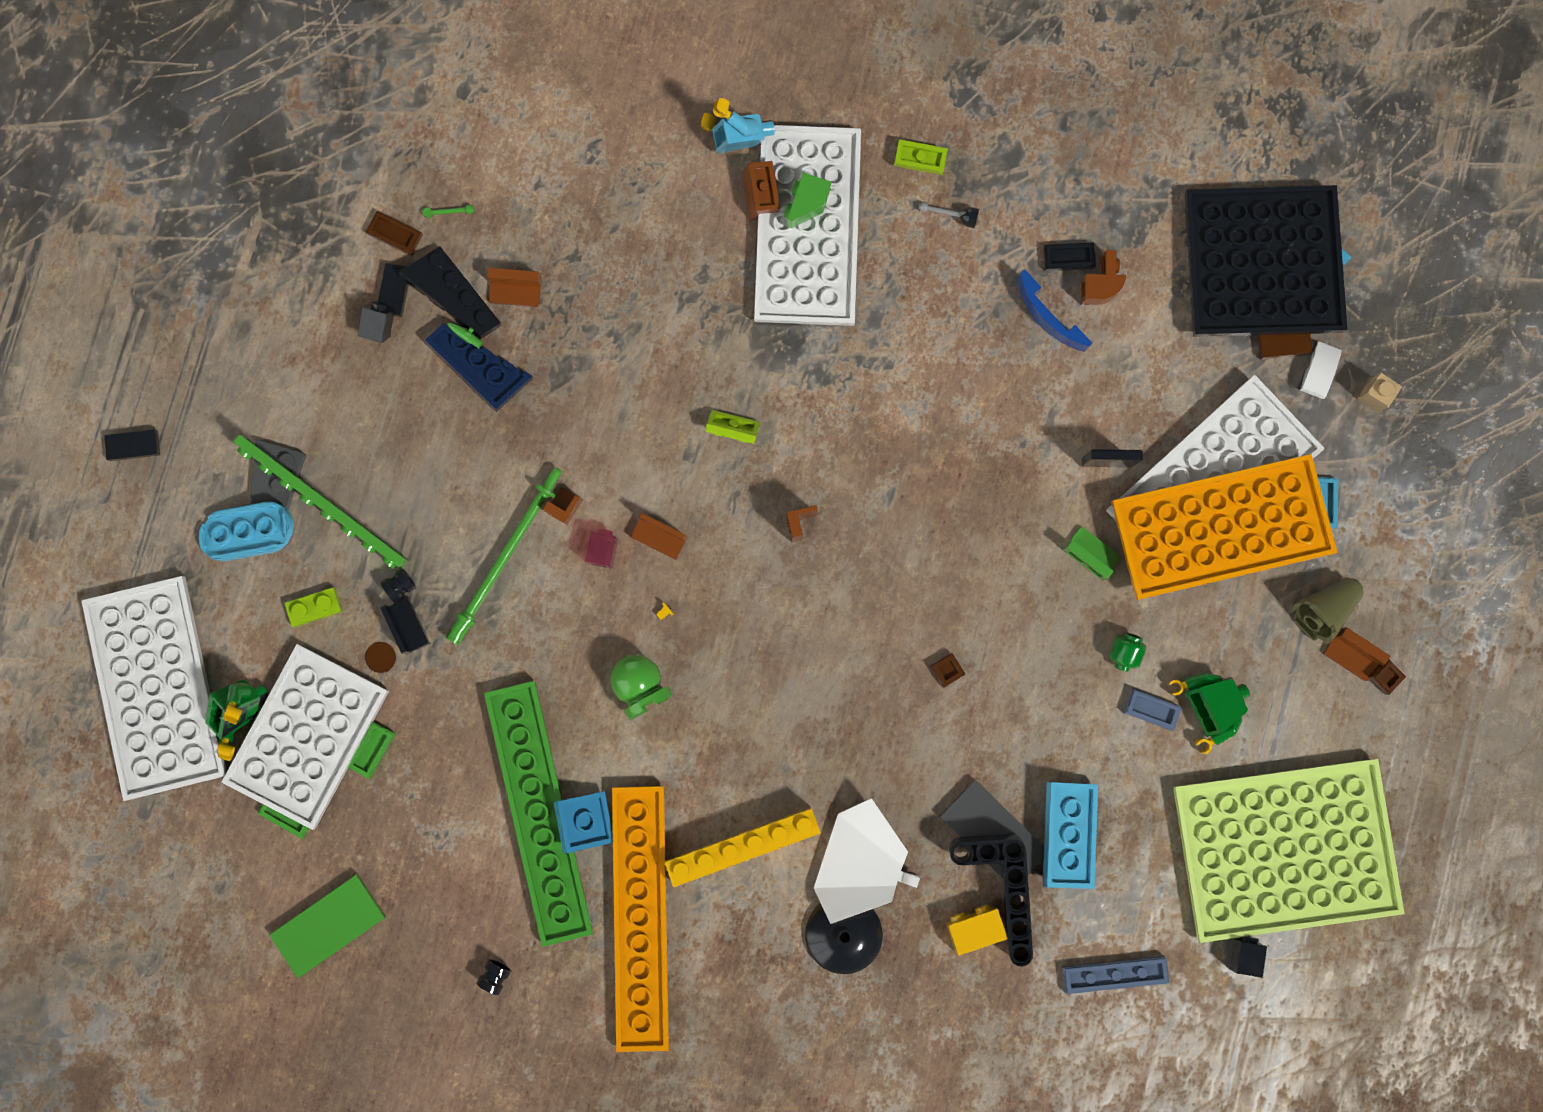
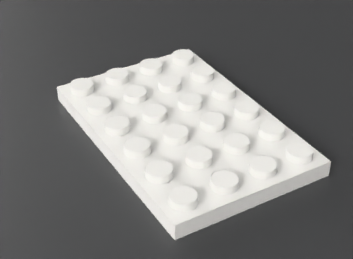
[221,644,389,830]

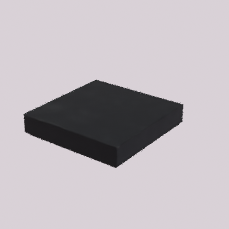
[1082,449,1143,468]

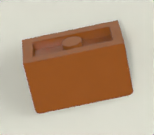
[742,161,780,220]
[487,268,542,307]
[786,505,818,543]
[631,513,688,560]
[1323,627,1390,681]

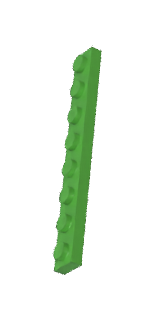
[233,434,409,569]

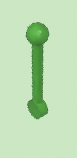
[422,205,475,218]

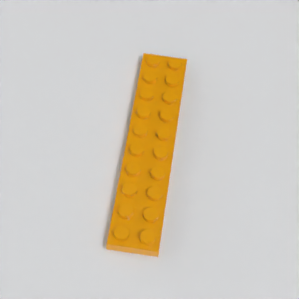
[612,786,669,1052]

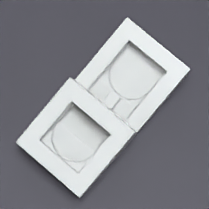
[1300,341,1342,400]

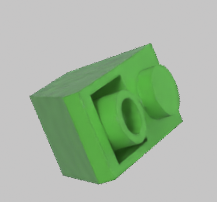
[784,173,832,228]

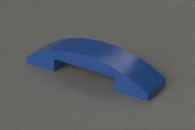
[1017,269,1092,352]

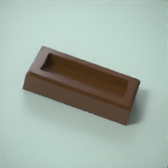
[366,211,423,256]
[1257,334,1313,360]

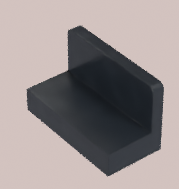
[380,597,431,655]

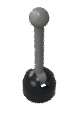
[919,202,979,229]

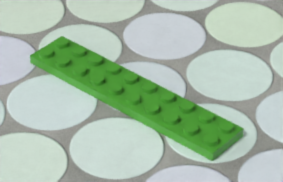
[484,681,594,947]

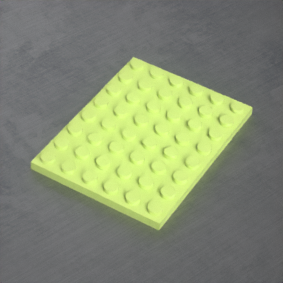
[1173,759,1405,943]

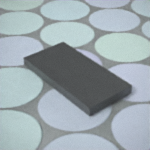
[939,780,1044,880]

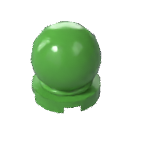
[610,654,673,720]

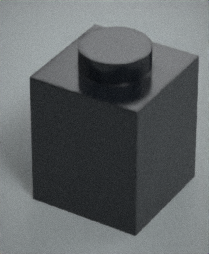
[358,301,395,343]
[1230,936,1267,978]

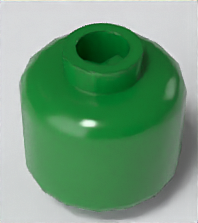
[1109,632,1147,672]

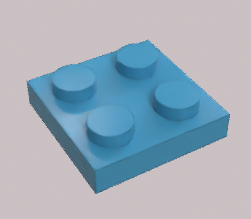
[554,791,613,854]

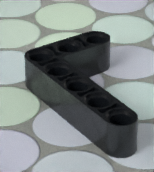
[949,834,1033,967]

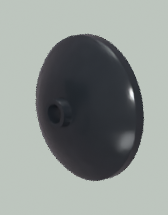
[805,903,883,974]

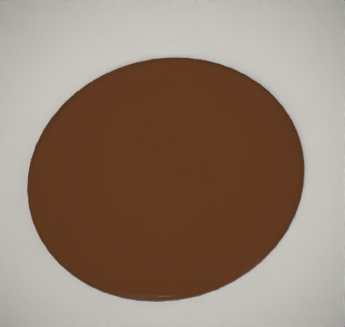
[365,642,396,673]

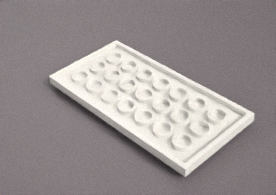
[754,125,861,326]
[1106,375,1325,521]
[81,576,227,801]

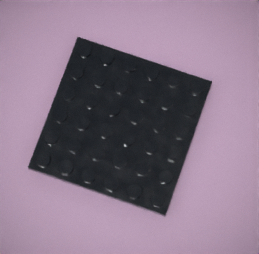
[1184,185,1348,337]

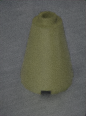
[1291,577,1364,644]

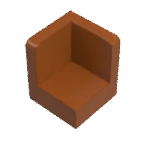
[543,487,583,525]

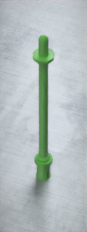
[445,468,561,646]

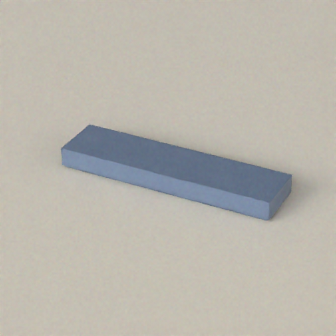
[1062,956,1169,994]

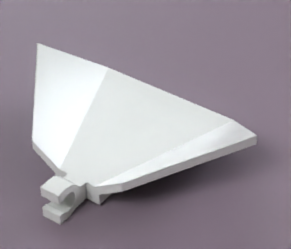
[814,798,920,924]

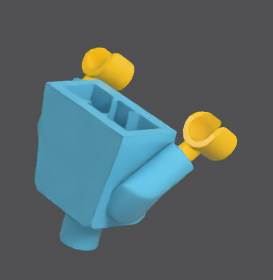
[701,98,775,154]

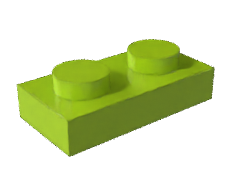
[894,139,948,175]
[705,410,760,444]
[284,587,343,628]

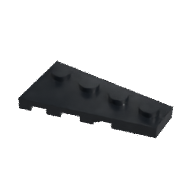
[399,246,501,340]

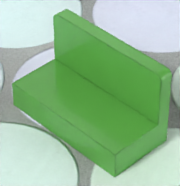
[1063,527,1121,581]

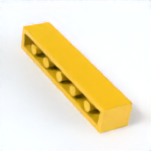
[664,807,821,887]

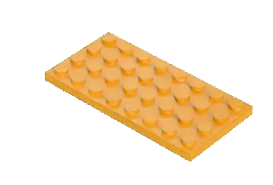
[1111,454,1338,600]

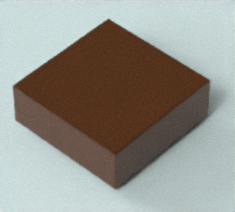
[930,653,966,688]
[1368,659,1406,695]

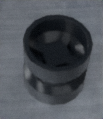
[380,568,416,603]
[476,959,512,995]

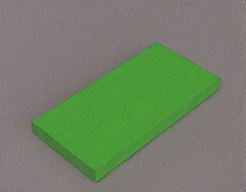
[269,874,386,978]

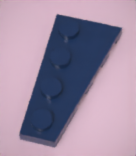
[425,324,533,412]

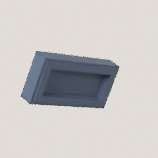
[1124,689,1182,731]

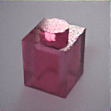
[585,529,618,569]

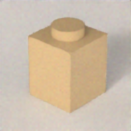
[1357,373,1402,412]

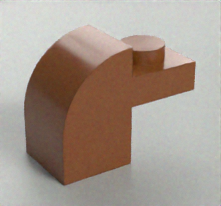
[1081,250,1126,305]

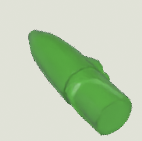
[448,322,483,349]

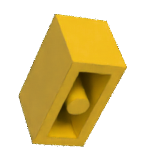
[946,904,1008,956]

